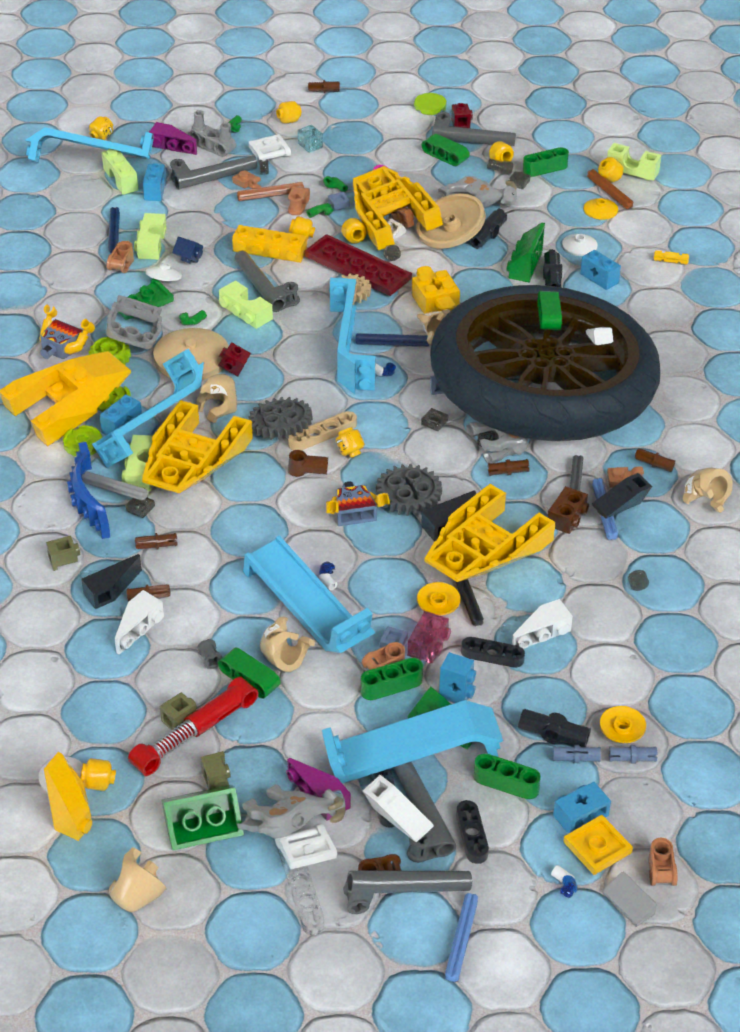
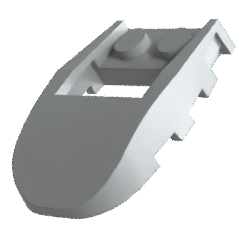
[106,295,162,350]

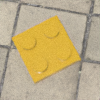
[563,815,633,875]

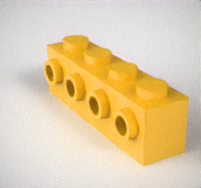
[232,225,307,263]

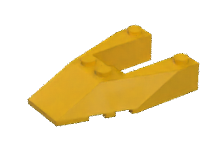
[353,166,443,251]
[0,351,131,446]
[142,400,253,493]
[424,484,555,582]

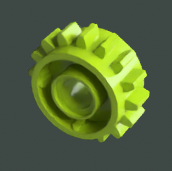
[89,337,131,365]

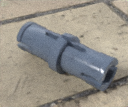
[553,745,601,763]
[609,745,658,764]

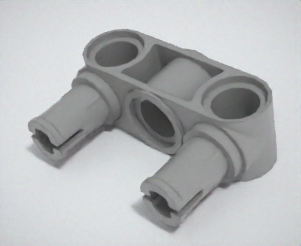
[188,110,236,157]

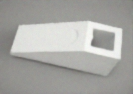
[115,590,164,655]
[512,599,573,649]
[363,775,434,842]

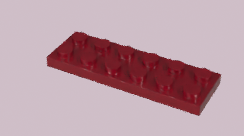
[304,234,412,296]

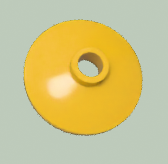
[583,198,618,220]
[417,582,460,615]
[600,706,646,743]

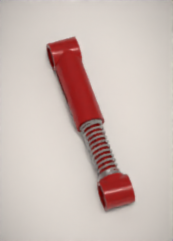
[128,677,259,776]

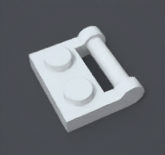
[249,134,291,163]
[275,823,337,870]

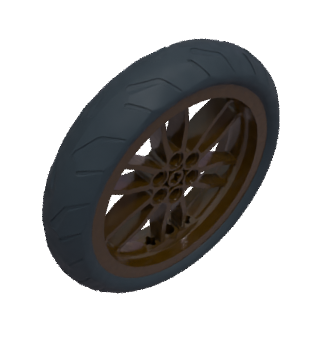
[430,285,660,441]

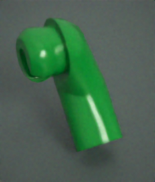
[179,310,207,325]

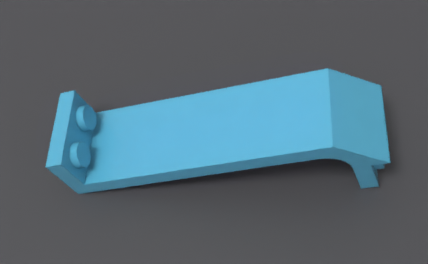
[25,127,154,163]
[330,277,376,394]
[92,348,204,468]
[243,535,376,653]
[322,700,503,784]

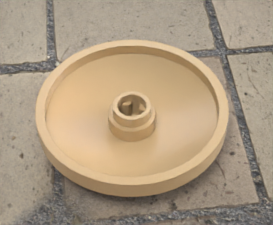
[416,194,486,249]
[153,328,229,380]

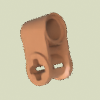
[288,186,310,215]
[107,241,134,273]
[361,642,405,670]
[648,837,678,886]

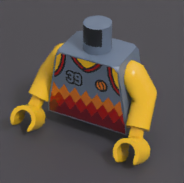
[39,304,95,359]
[326,481,390,527]

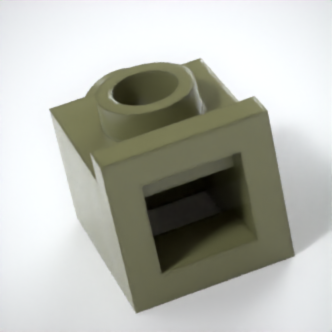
[46,536,81,571]
[160,692,197,730]
[201,751,231,789]

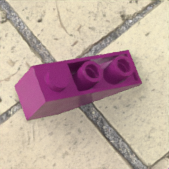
[149,122,197,155]
[286,758,351,821]

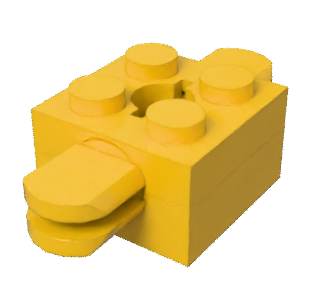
[412,266,460,314]

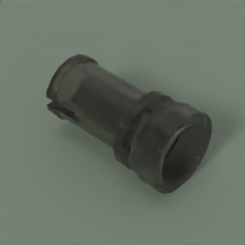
[487,158,513,175]

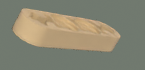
[289,411,357,450]

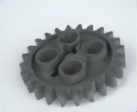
[248,397,313,440]
[376,464,442,516]

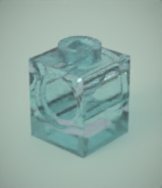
[298,125,323,153]

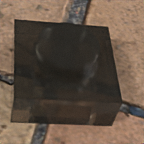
[508,171,530,189]
[421,408,448,431]
[125,498,155,518]

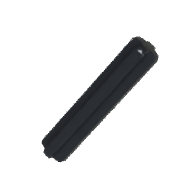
[456,579,484,626]

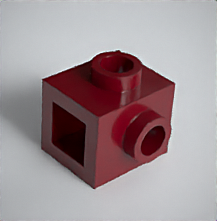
[451,103,473,128]
[218,342,251,377]

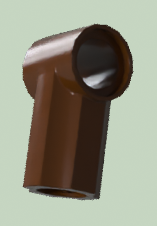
[288,450,328,477]

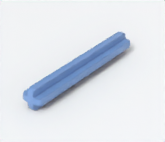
[592,478,618,540]
[445,893,478,982]

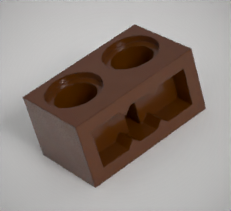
[548,486,589,534]

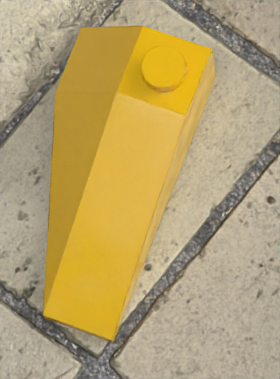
[44,752,92,841]

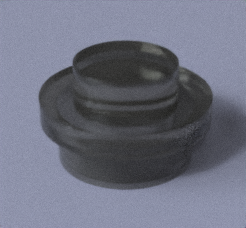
[383,245,401,261]

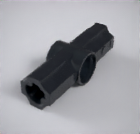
[469,208,507,249]
[543,249,562,287]
[518,709,591,747]

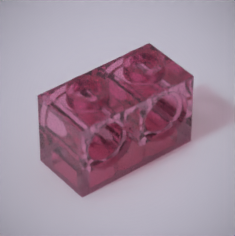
[407,611,451,663]

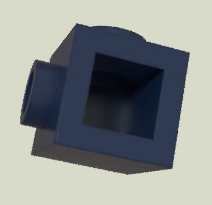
[172,236,203,264]

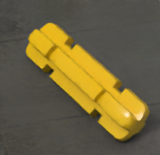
[654,250,689,265]

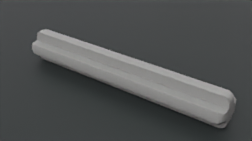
[82,471,148,501]

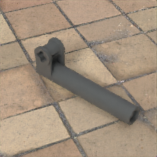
[432,112,516,146]
[170,155,257,189]
[235,250,300,312]
[393,762,456,863]
[343,871,472,914]

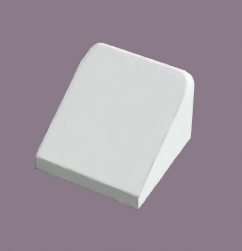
[387,218,407,240]
[586,327,613,345]

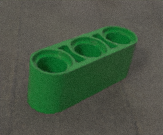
[421,134,470,167]
[522,147,569,177]
[538,291,562,330]
[218,647,281,699]
[361,658,423,701]
[474,753,541,800]

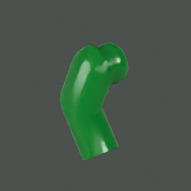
[228,115,242,133]
[323,176,348,193]
[306,203,333,218]

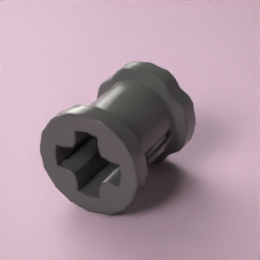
[197,639,222,669]

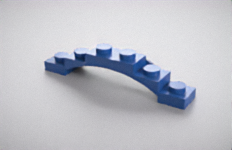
[67,442,110,539]

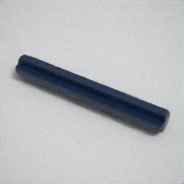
[108,207,120,253]
[356,333,429,347]

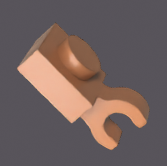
[232,170,261,189]
[392,207,414,228]
[607,466,644,488]

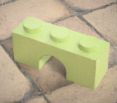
[607,143,661,181]
[102,149,138,195]
[134,213,167,260]
[219,280,273,329]
[122,435,153,491]

